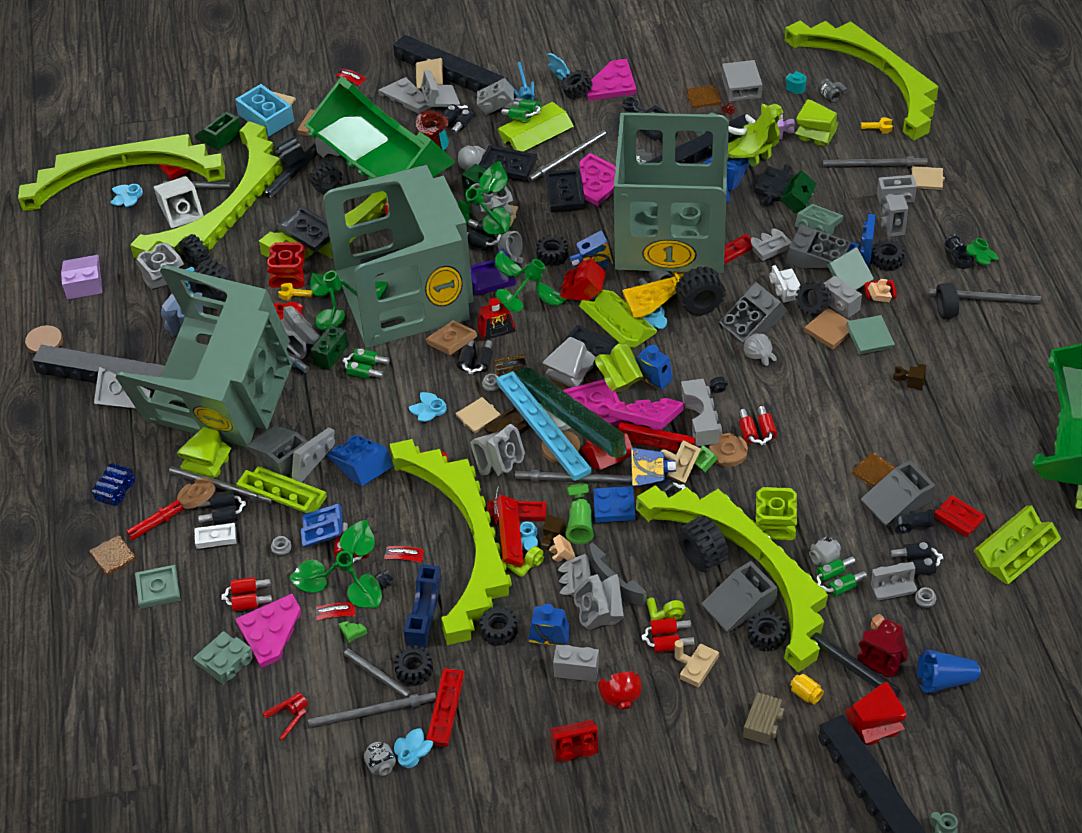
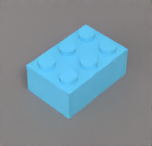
[235,84,294,137]

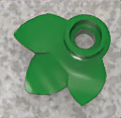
[966,238,999,266]

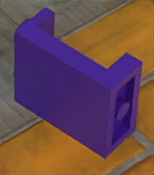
[470,249,516,296]

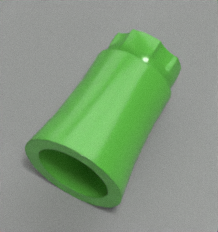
[565,499,594,544]

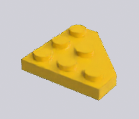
[622,277,677,318]

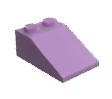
[61,255,103,299]

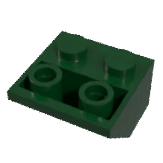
[194,111,241,151]

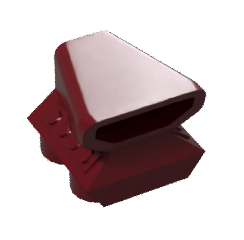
[857,619,909,678]

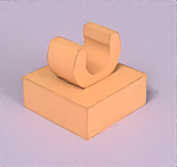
[868,279,892,302]
[549,534,576,562]

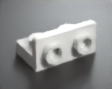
[769,265,800,303]

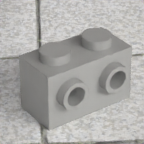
[477,78,514,115]
[877,175,917,205]
[881,194,908,237]
[824,276,862,319]
[553,645,599,682]

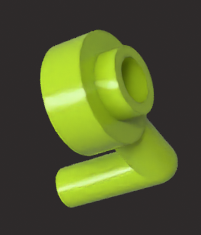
[506,546,544,577]
[647,598,685,620]

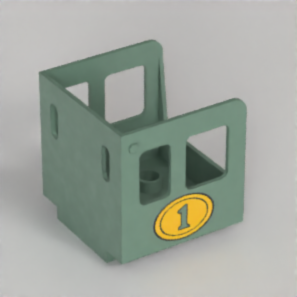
[614,113,729,273]
[323,165,474,348]
[115,265,293,447]

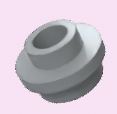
[482,374,500,391]
[271,536,291,555]
[915,587,936,608]

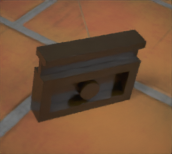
[485,406,531,434]

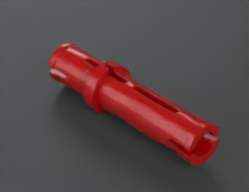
[126,499,184,541]

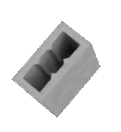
[722,60,762,101]

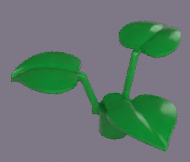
[456,161,511,235]
[495,250,567,312]
[310,271,388,331]
[290,520,382,608]

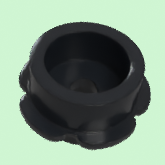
[622,97,639,112]
[710,376,728,393]
[375,569,393,588]

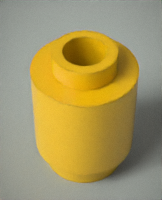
[790,674,824,705]

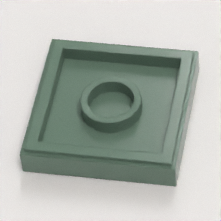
[827,247,874,290]
[846,315,895,355]
[135,565,181,609]

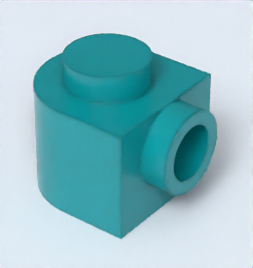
[786,71,806,94]

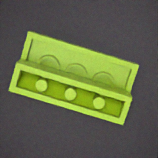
[497,102,574,152]
[579,290,657,347]
[236,466,327,513]
[974,505,1061,584]

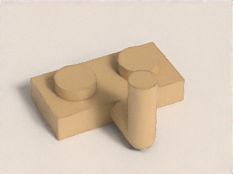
[660,441,700,484]
[675,640,719,688]

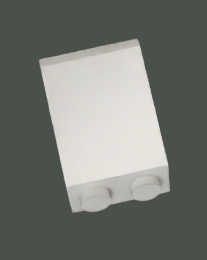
[154,176,203,228]

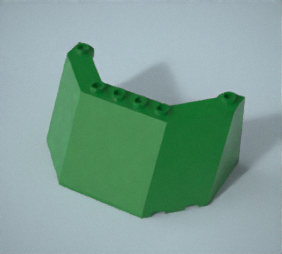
[304,76,455,193]
[1032,343,1082,485]

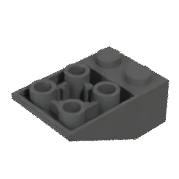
[786,225,851,268]
[719,282,787,344]
[245,425,308,476]
[861,460,936,527]
[701,561,777,633]

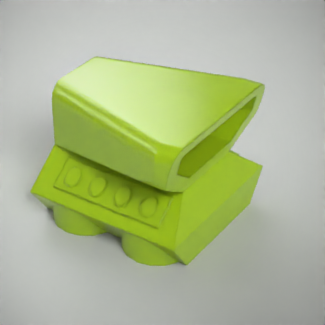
[795,99,839,146]
[595,343,643,392]
[177,427,231,478]
[756,487,797,540]

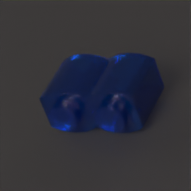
[92,463,135,506]

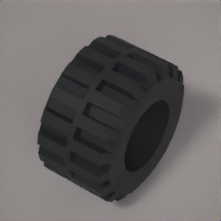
[188,259,236,302]
[675,266,726,315]
[677,516,729,572]

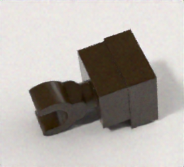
[893,364,927,390]
[541,515,566,553]

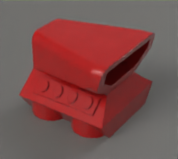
[266,242,306,288]
[845,682,907,745]

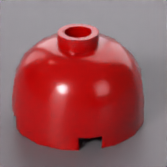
[598,671,642,710]

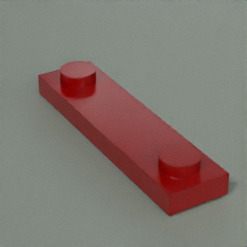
[618,422,696,452]
[497,495,524,568]
[426,668,465,747]

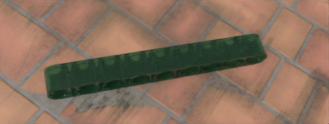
[517,367,627,458]

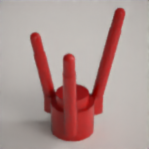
[262,692,308,740]

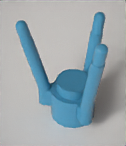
[509,62,535,100]

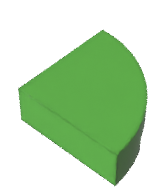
[339,621,367,642]

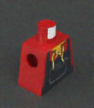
[477,298,516,341]

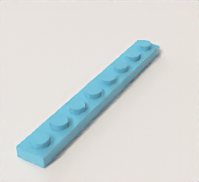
[496,371,591,481]

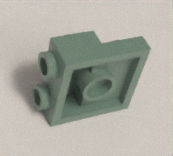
[795,204,843,235]
[193,631,254,685]

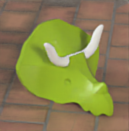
[728,104,783,166]

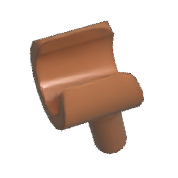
[870,614,885,630]

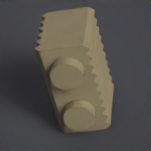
[743,692,785,745]

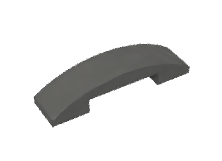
[589,542,647,606]

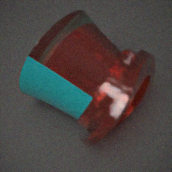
[415,110,449,150]

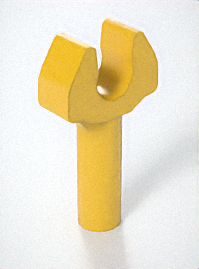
[861,117,893,134]
[278,283,313,301]

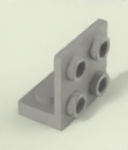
[421,71,460,107]

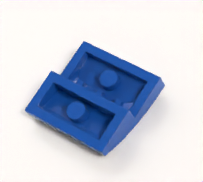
[301,504,343,548]

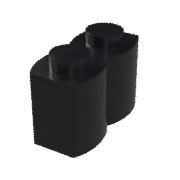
[276,136,306,166]

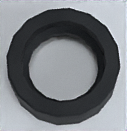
[936,282,959,319]

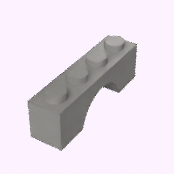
[681,379,722,446]

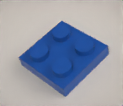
[860,214,876,265]
[593,486,635,523]

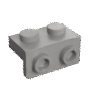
[871,562,917,600]

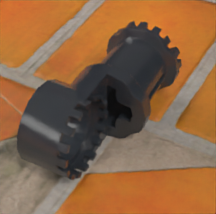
[944,234,972,269]
[892,509,934,534]

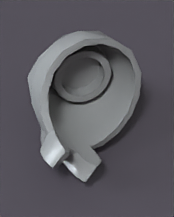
[458,145,486,171]
[498,231,524,264]
[744,333,777,366]

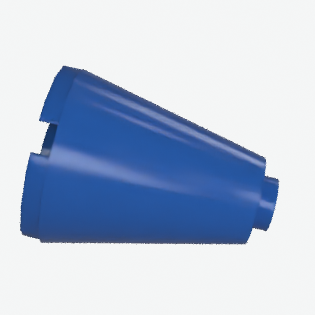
[917,649,981,693]

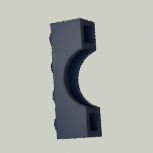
[404,564,442,648]

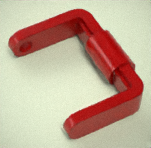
[864,280,897,300]

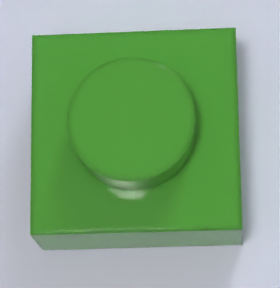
[694,445,718,472]
[566,483,589,498]

